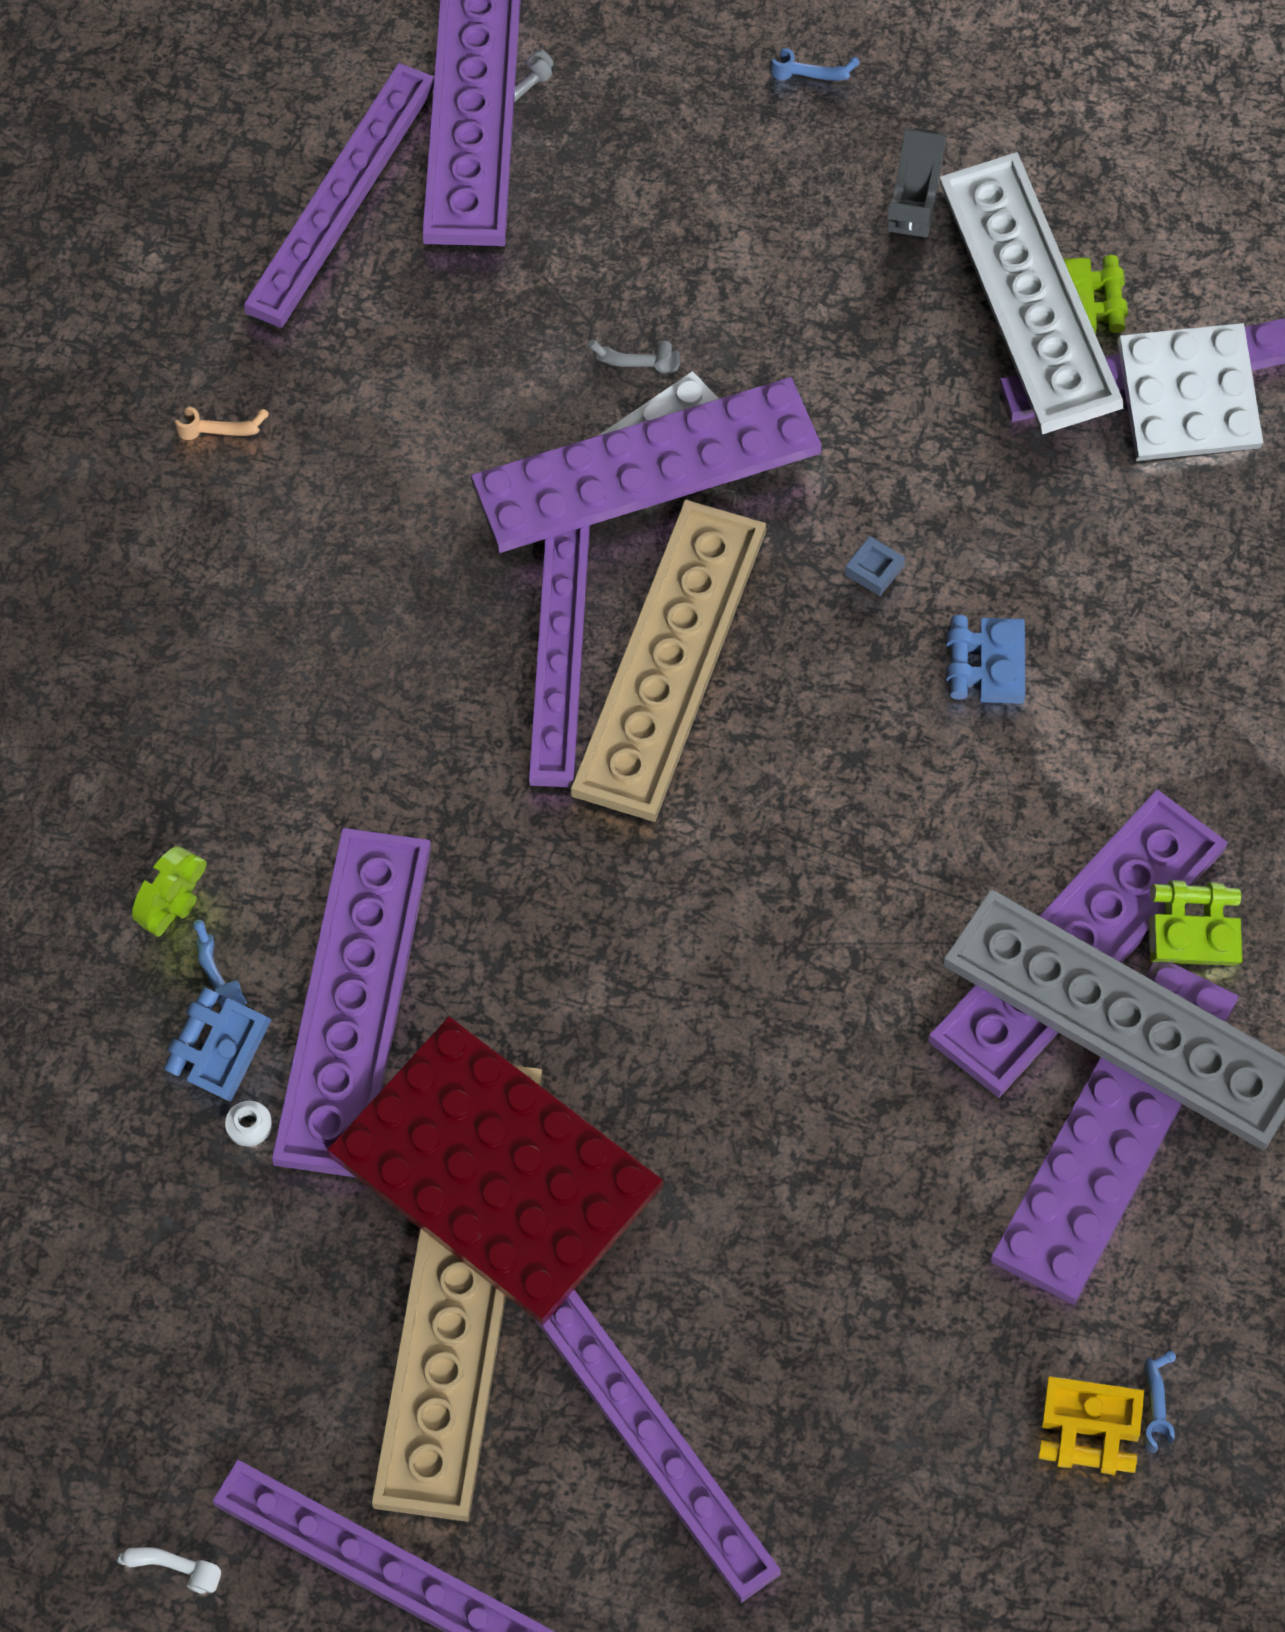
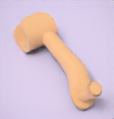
[174,407,269,440]

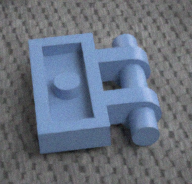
[946,615,1025,704]
[163,986,272,1102]

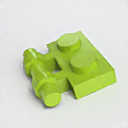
[1063,255,1128,335]
[1149,880,1242,966]

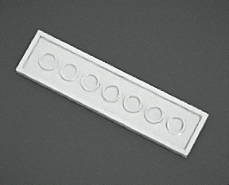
[940,152,1123,434]

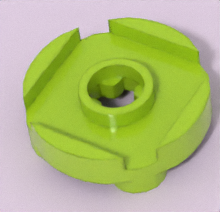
[132,846,207,937]

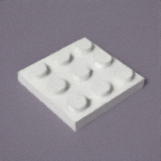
[1117,323,1263,461]

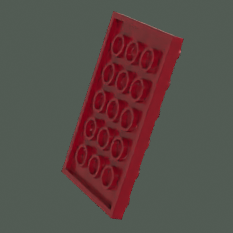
[327,1016,663,1325]

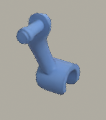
[770,48,860,81]
[193,919,247,1009]
[1143,1350,1176,1453]

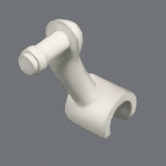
[117,1547,221,1594]

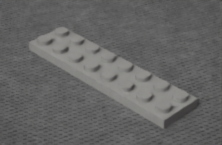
[943,889,1285,1151]

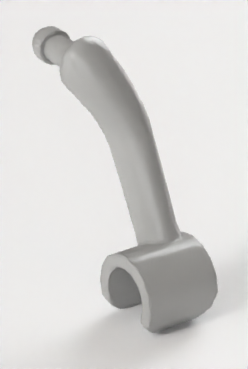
[515,49,554,102]
[588,339,680,374]

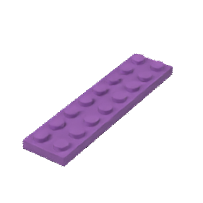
[423,0,521,246]
[471,377,821,553]
[928,789,1228,1098]
[272,828,431,1177]
[990,962,1239,1306]

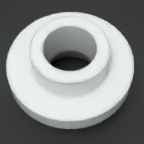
[225,1101,272,1146]

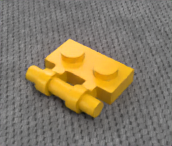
[1038,1376,1144,1475]

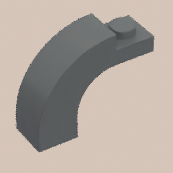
[887,126,948,238]

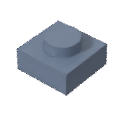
[845,536,905,596]

